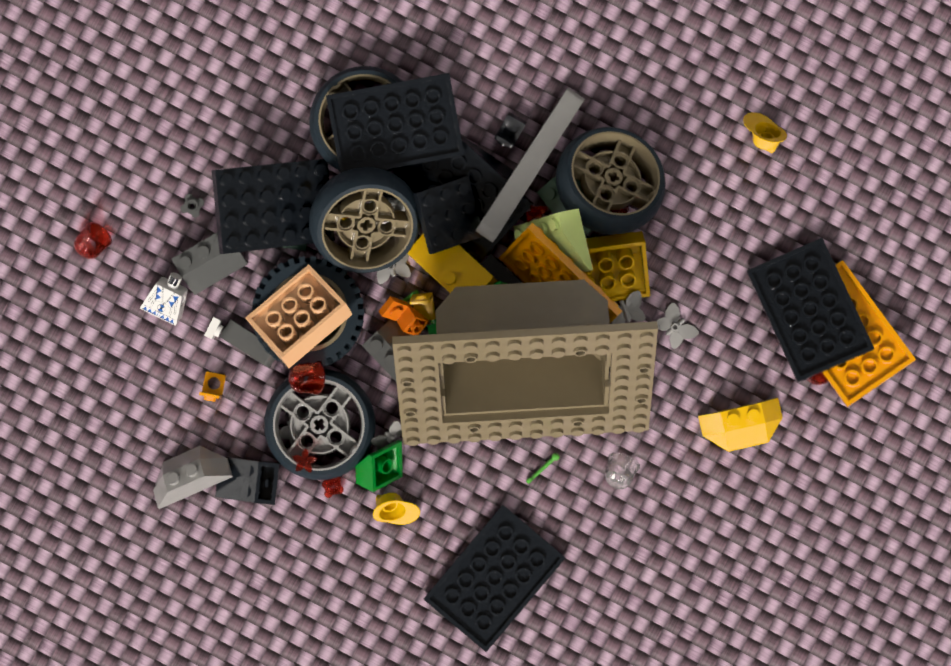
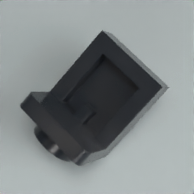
[494,112,527,148]

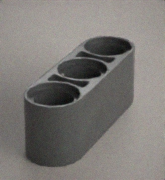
[220,319,275,368]

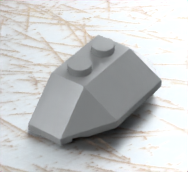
[153,446,233,509]

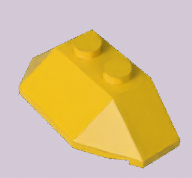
[698,398,783,452]

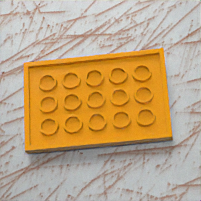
[499,222,622,323]
[823,260,916,407]

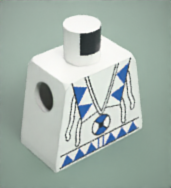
[140,273,188,325]

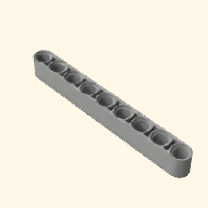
[475,87,585,242]

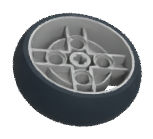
[264,369,376,480]

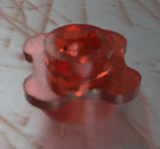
[322,477,344,498]

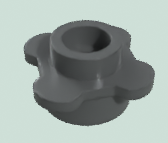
[180,194,204,218]

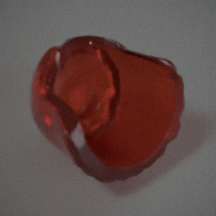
[74,222,112,259]
[288,362,325,395]

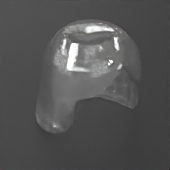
[605,452,640,489]

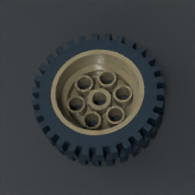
[252,256,364,370]

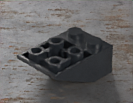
[215,456,281,505]

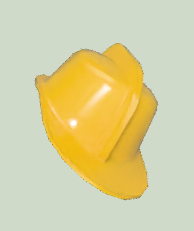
[743,112,787,153]
[373,492,420,525]

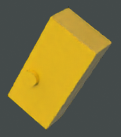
[407,233,497,293]

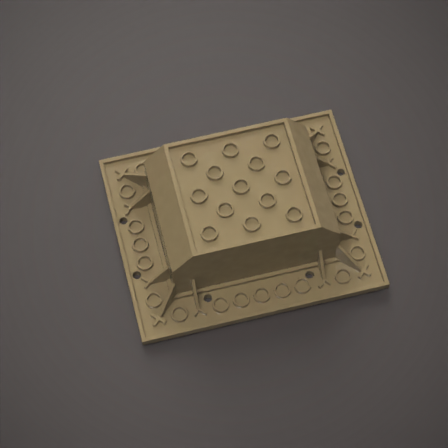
[392,280,658,446]

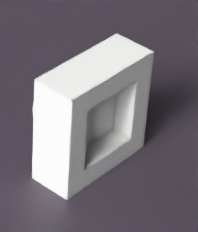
[204,317,224,339]

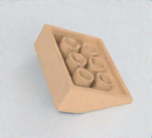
[245,264,353,368]

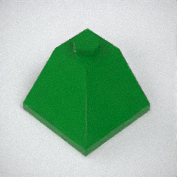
[355,440,403,492]

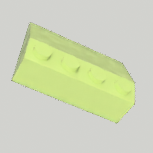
[514,208,593,272]

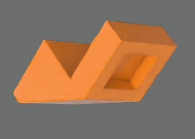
[379,296,429,335]

